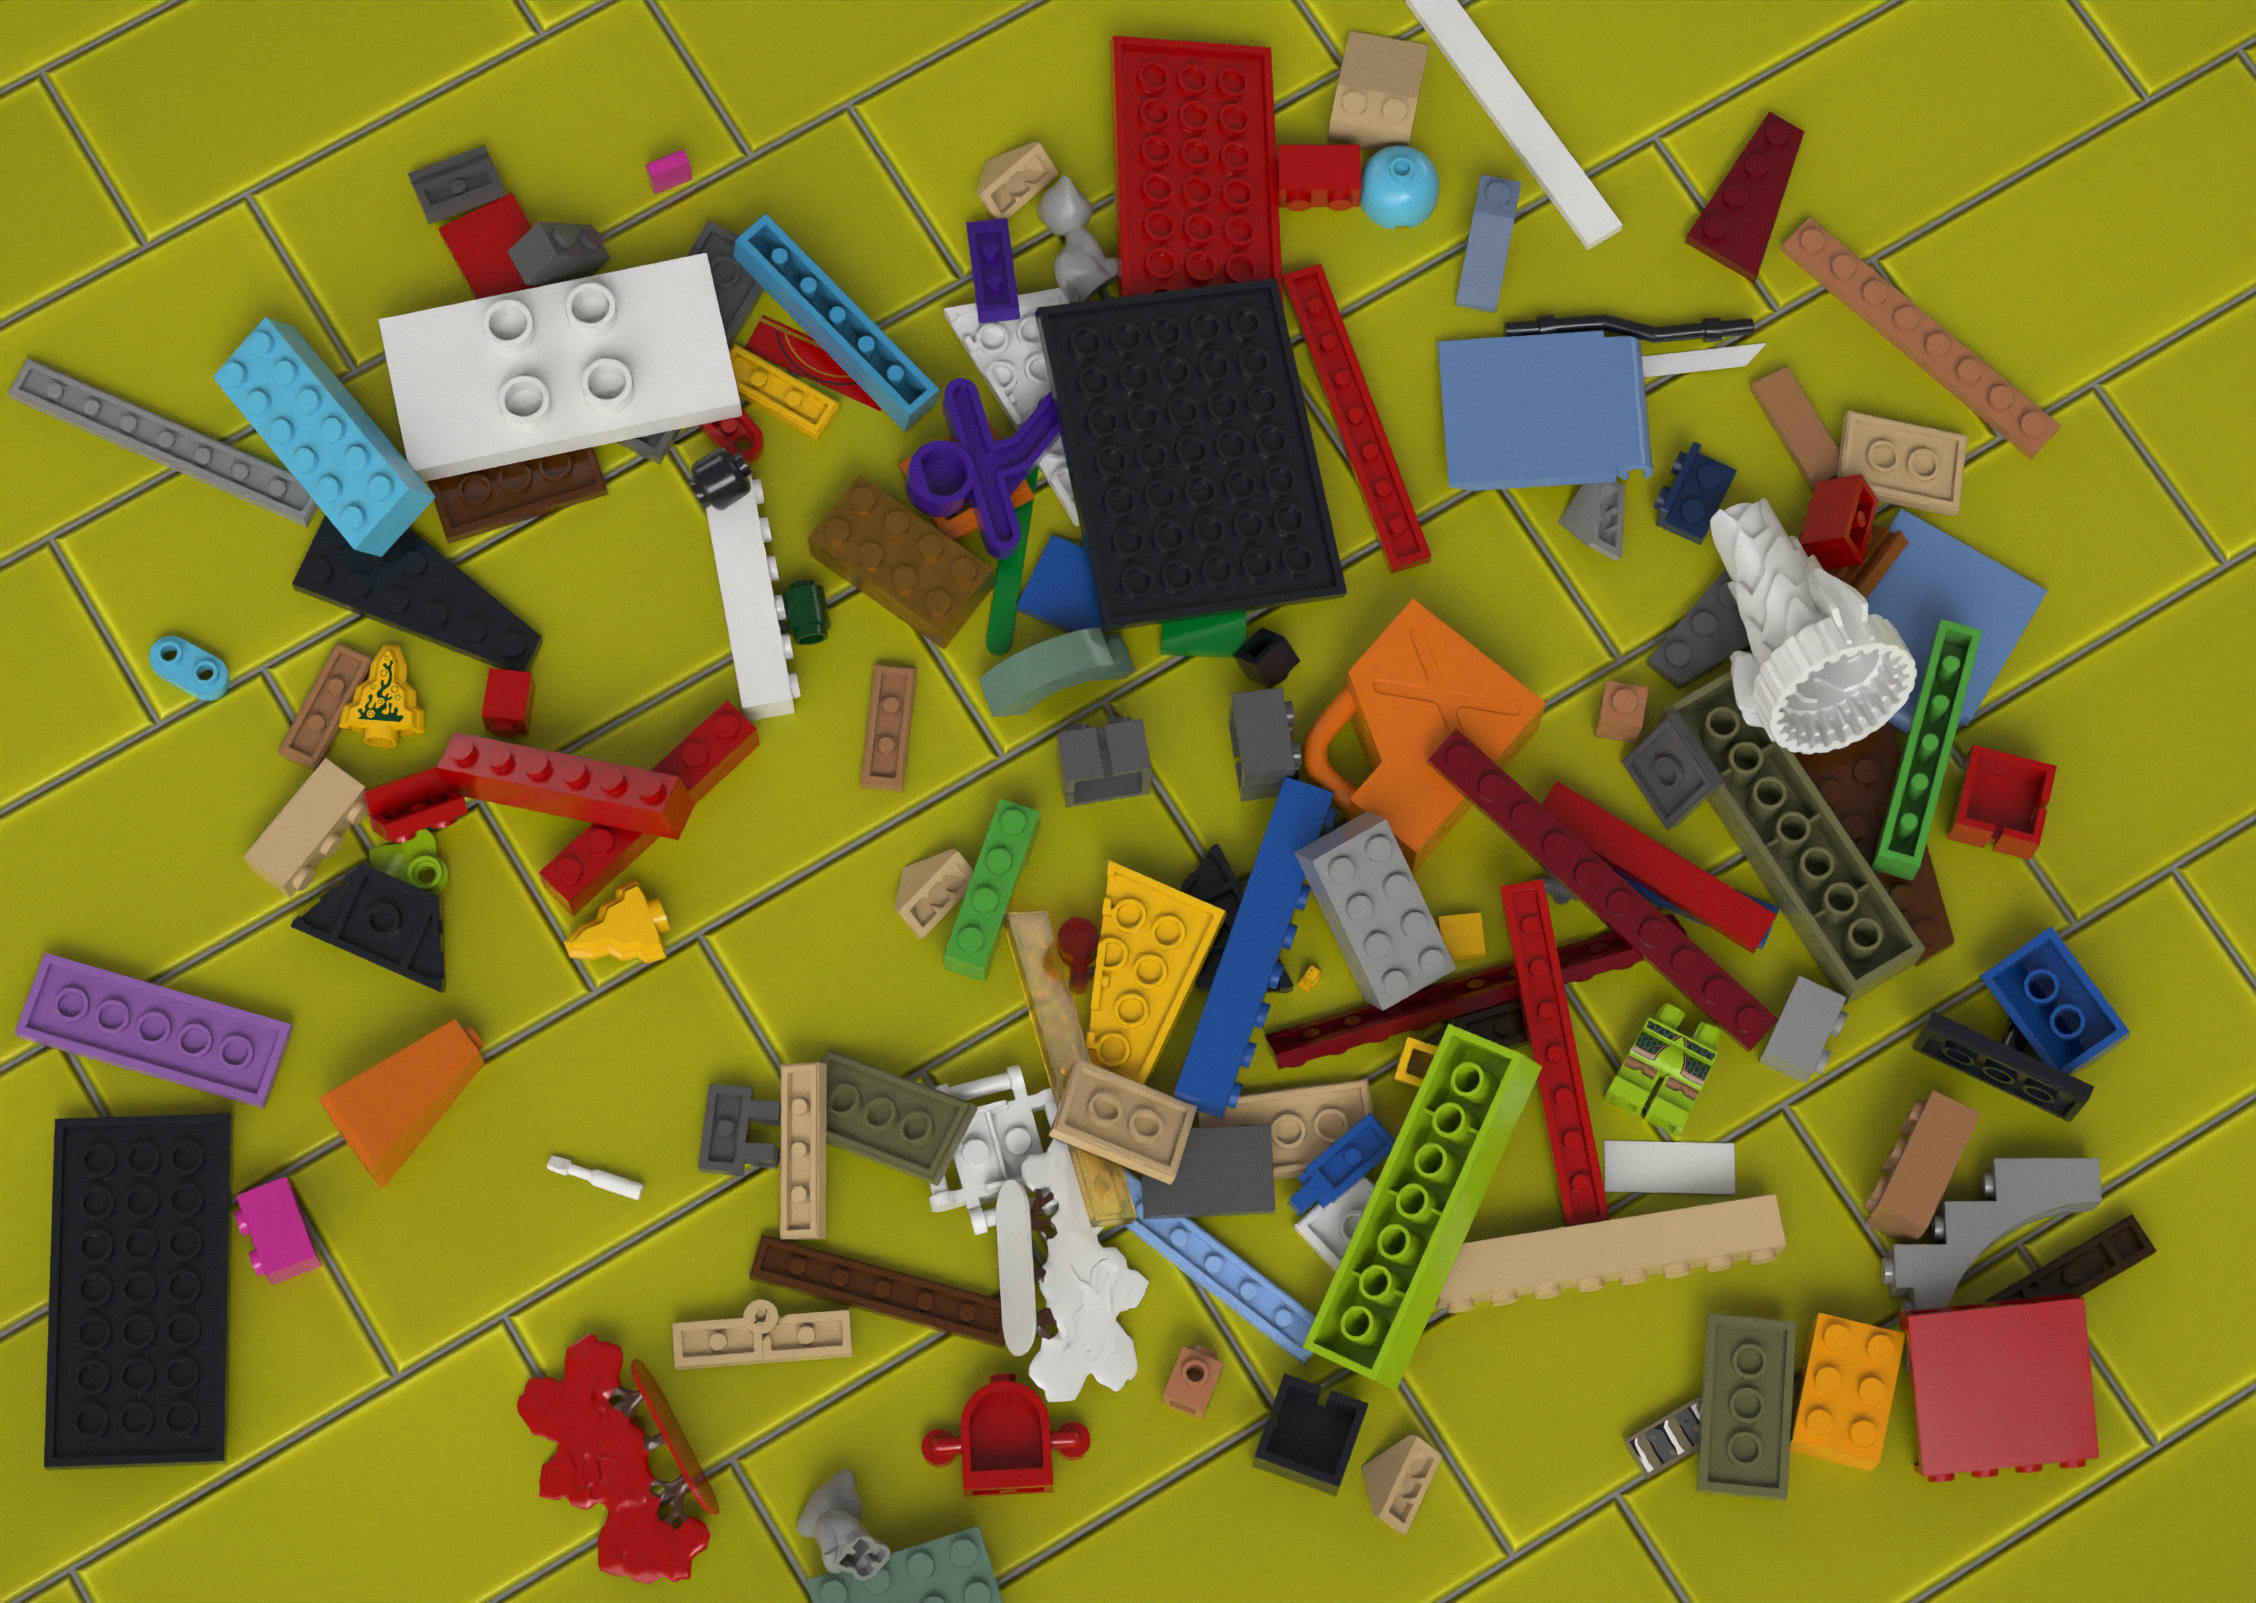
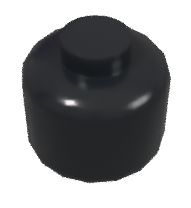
[688,447,754,510]

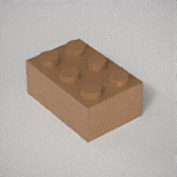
[1863,1090,1981,1244]

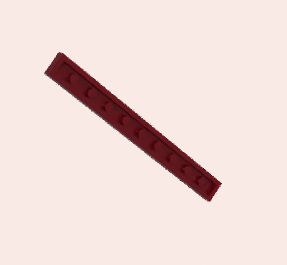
[1426,728,1778,1052]
[1265,914,1687,1070]

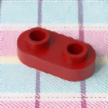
[699,408,764,464]

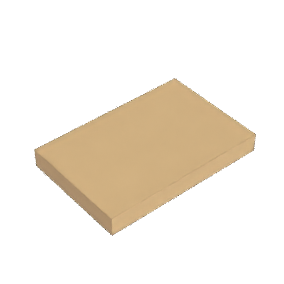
[1837,410,1967,517]
[1049,1058,1197,1185]

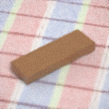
[1750,366,1840,491]
[278,642,374,771]
[860,664,917,792]

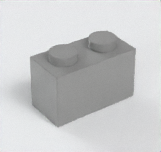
[1759,975,1848,1084]

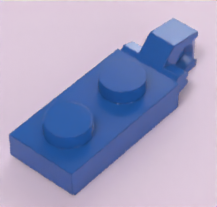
[1287,1113,1396,1216]

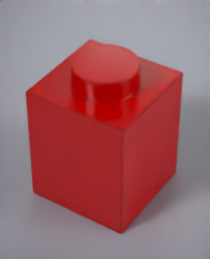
[481,668,536,738]

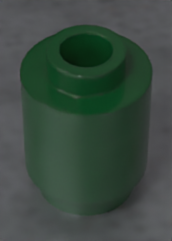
[782,580,831,645]

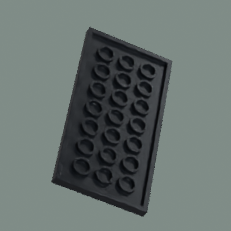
[44,1113,234,1470]

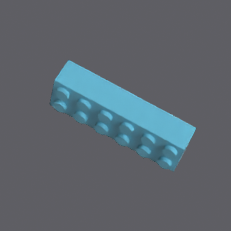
[213,317,436,557]

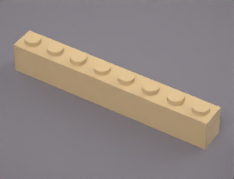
[1436,1194,1786,1313]

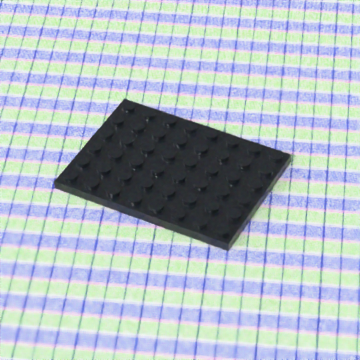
[1035,278,1347,632]

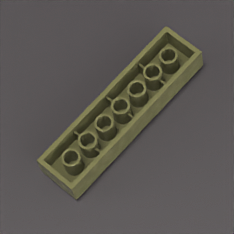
[1658,670,1925,1006]

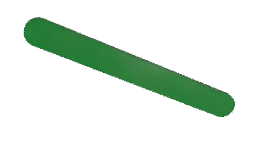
[986,466,1039,656]

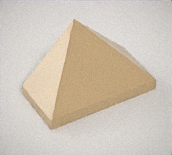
[976,141,1059,220]
[895,848,974,939]
[1361,1434,1443,1535]

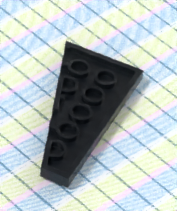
[292,515,543,672]

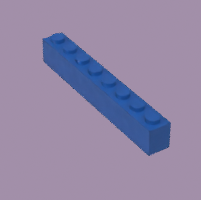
[1174,776,1338,1119]

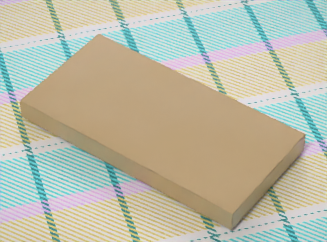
[1196,1079,1380,1180]

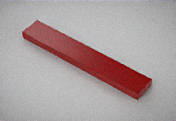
[1541,781,1777,954]

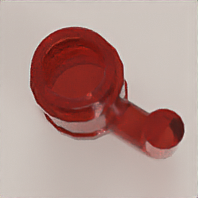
[1056,917,1099,996]

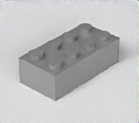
[1294,811,1456,1011]

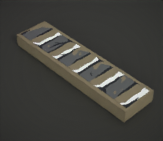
[1624,1382,1798,1480]

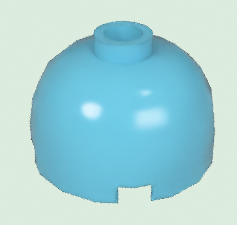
[1360,145,1440,229]

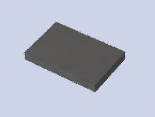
[1141,1125,1276,1219]

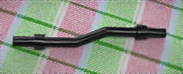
[1504,314,1754,343]

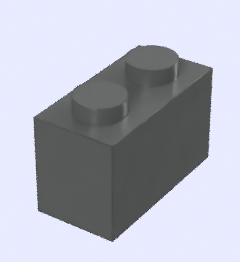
[507,221,610,286]

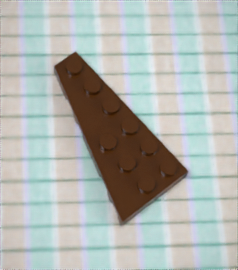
[1793,721,1955,967]

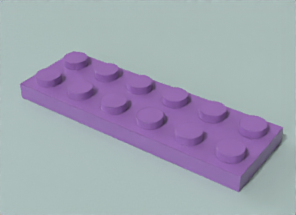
[14,953,294,1109]

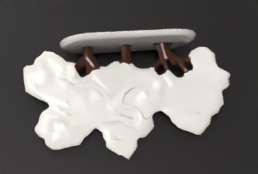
[996,1138,1150,1402]

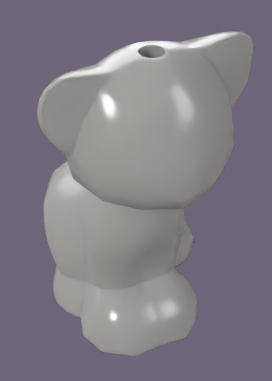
[1037,175,1118,303]
[796,1468,890,1581]

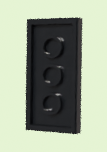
[1912,1011,2094,1122]

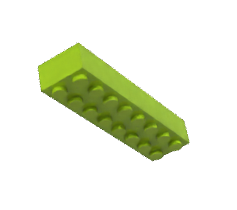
[1302,1024,1542,1391]

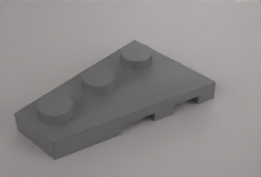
[1646,569,1751,690]

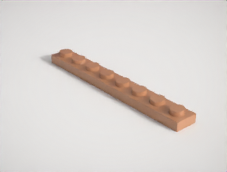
[1781,217,2061,460]

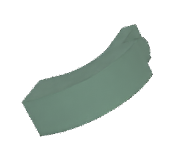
[978,627,1136,717]

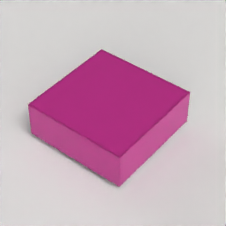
[646,150,692,195]

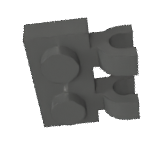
[698,1084,781,1176]

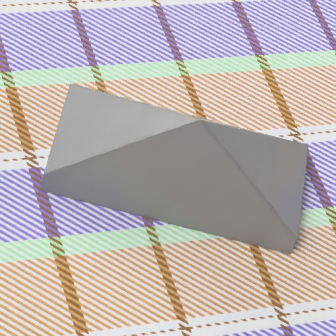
[1558,481,1625,561]

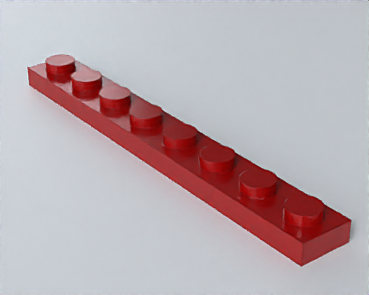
[1282,263,1432,574]
[1498,879,1610,1227]

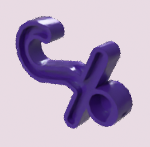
[905,378,1061,560]

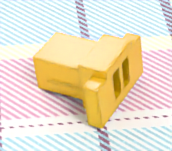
[1297,965,1322,993]

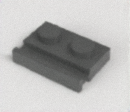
[408,145,506,225]

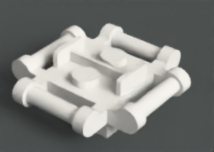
[929,1065,1075,1235]

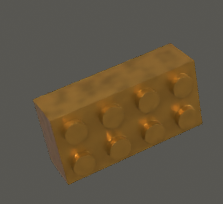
[808,475,995,650]

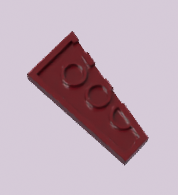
[1685,111,1804,283]

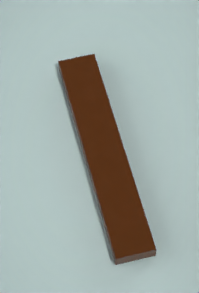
[749,1235,1006,1349]

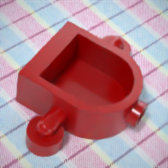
[921,1374,1091,1497]

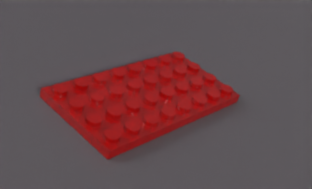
[1110,35,1284,309]

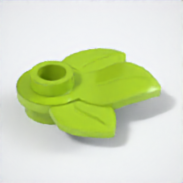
[368,828,449,895]

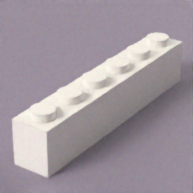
[706,475,801,721]

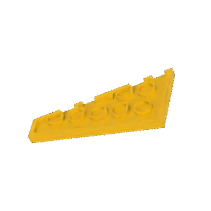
[1085,860,1227,1086]

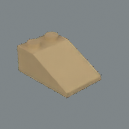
[1327,31,1429,151]

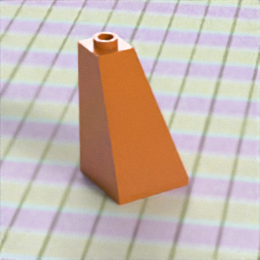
[319,1019,485,1189]

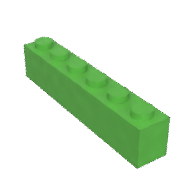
[1871,619,1982,881]

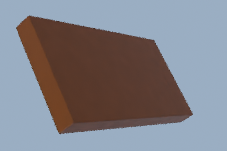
[428,447,608,544]

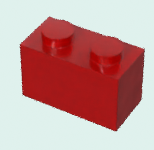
[1277,144,1361,211]
[1799,474,1879,570]

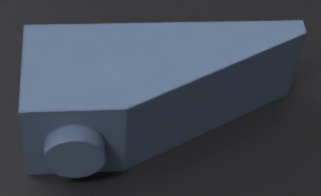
[1455,175,1521,313]

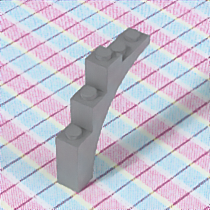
[1881,1158,2102,1371]

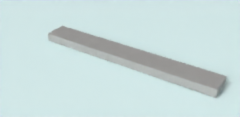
[8,358,319,528]

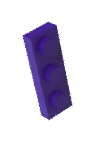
[966,218,1020,323]

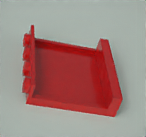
[1899,1293,2100,1482]

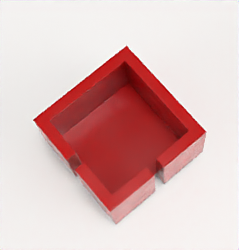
[1947,745,2057,860]

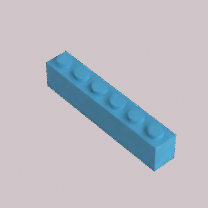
[733,214,939,432]

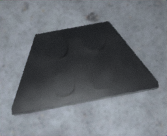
[1180,843,1294,993]
[290,863,446,993]

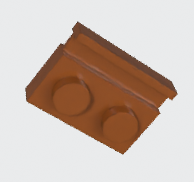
[1824,525,1909,599]

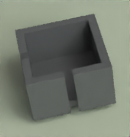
[1228,687,1302,802]
[1057,717,1151,808]

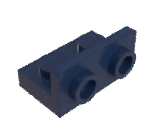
[1653,441,1737,545]

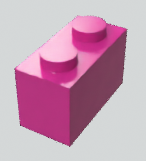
[234,1176,322,1285]

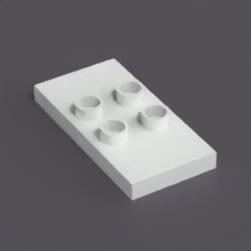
[378,253,742,482]

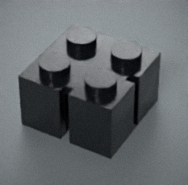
[1252,1373,1369,1496]

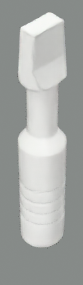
[547,1155,644,1201]

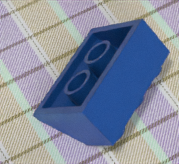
[1980,926,2130,1075]

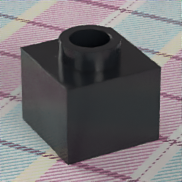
[1232,627,1300,689]

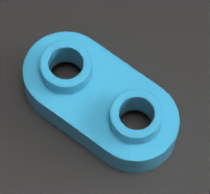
[149,636,230,701]

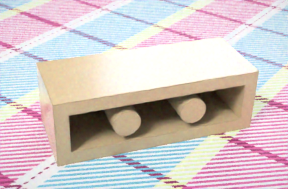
[244,758,368,898]

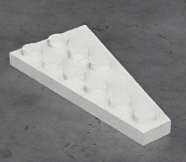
[944,288,1080,527]

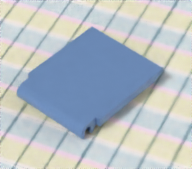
[1438,331,1653,491]
[1866,508,2048,734]

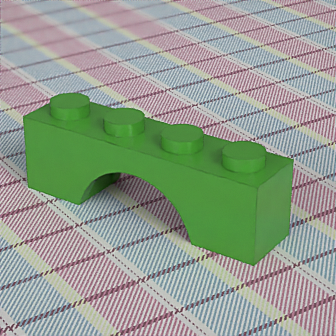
[944,799,1040,982]

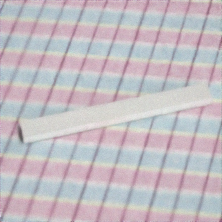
[1405,0,1623,251]

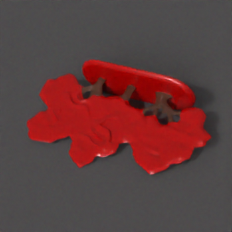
[517,1333,720,1585]

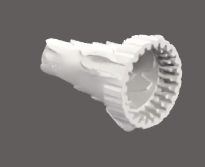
[1710,497,1917,754]

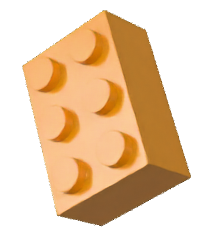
[1790,1313,1906,1471]

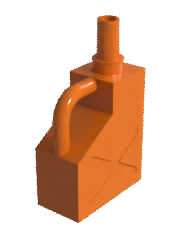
[1302,598,1546,875]

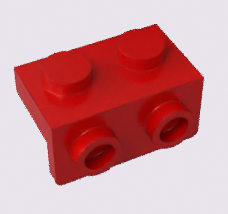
[362,764,468,843]

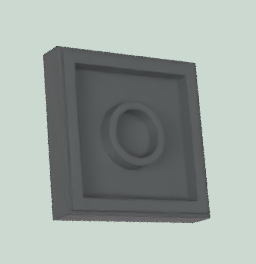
[1621,712,1725,830]

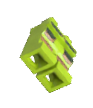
[1604,1003,1721,1138]

